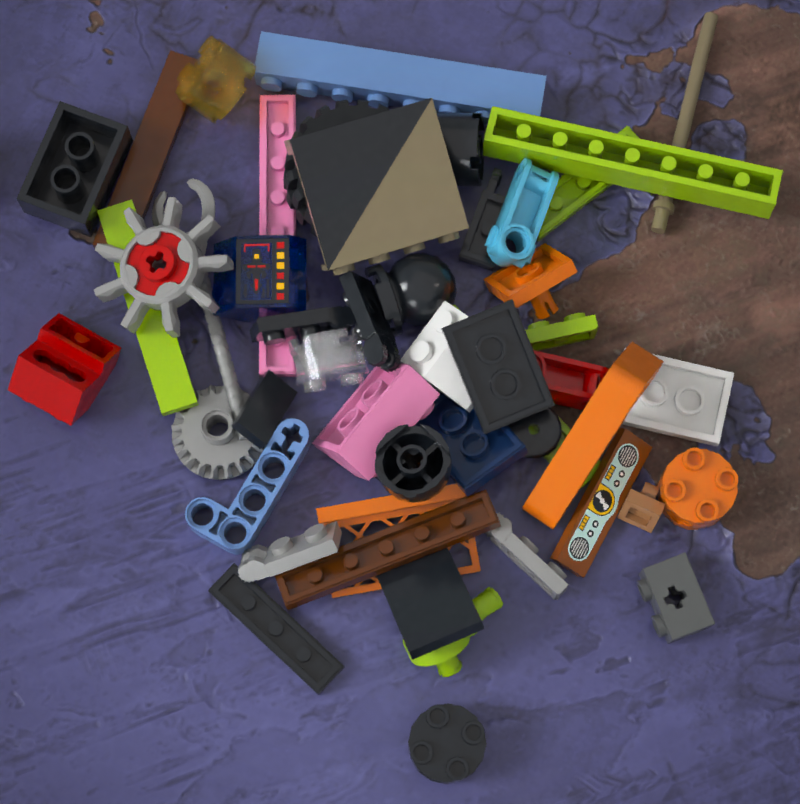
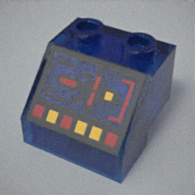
[212,235,306,323]

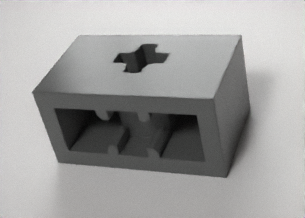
[637,552,715,644]

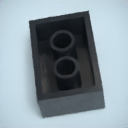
[17,101,133,237]

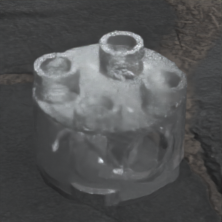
[288,328,369,394]

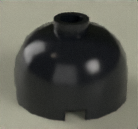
[375,424,452,503]

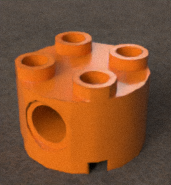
[657,448,738,530]

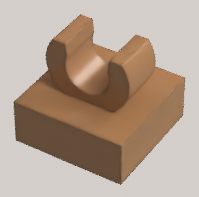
[617,482,665,533]

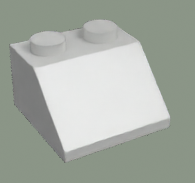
[401,301,473,412]

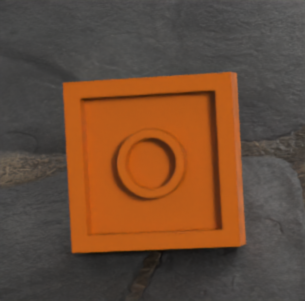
[483,243,578,319]

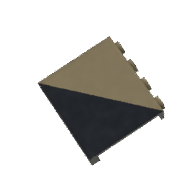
[284,98,469,276]

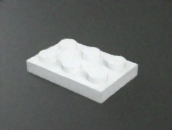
[622,348,734,447]

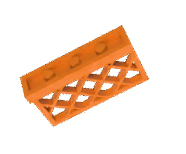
[316,484,481,598]

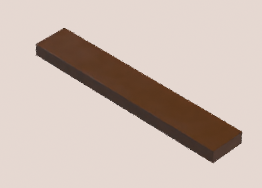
[92,50,205,248]
[275,489,501,610]

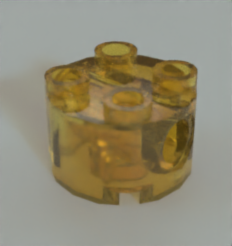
[175,35,256,124]

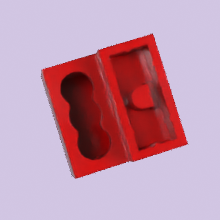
[8,313,122,426]

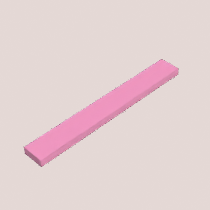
[259,95,297,377]

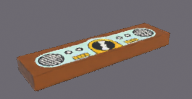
[550,428,653,578]

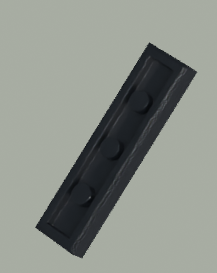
[208,563,345,695]

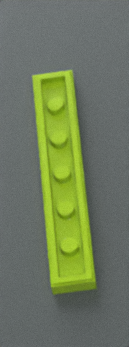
[97,199,199,417]

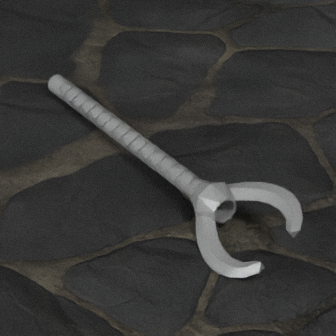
[152,178,247,441]

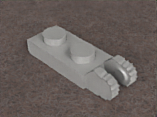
[484,512,569,600]
[237,521,342,583]

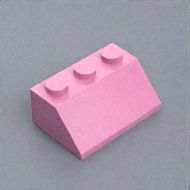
[312,363,440,481]

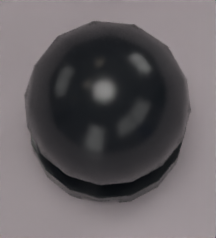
[365,253,457,337]

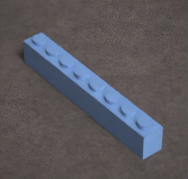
[253,31,547,125]

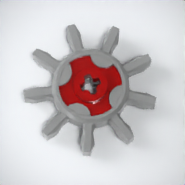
[94,197,234,338]

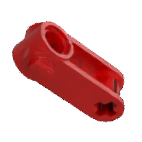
[533,350,609,410]

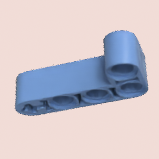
[185,418,311,555]

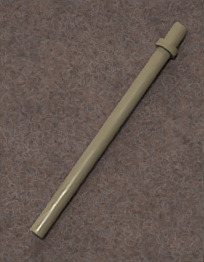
[651,12,718,234]

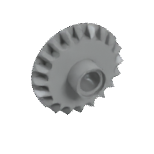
[171,385,266,480]

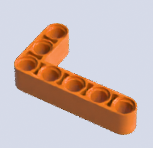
[522,341,664,530]

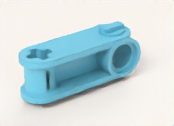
[485,157,559,268]

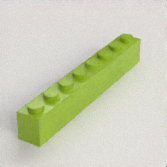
[483,106,783,219]

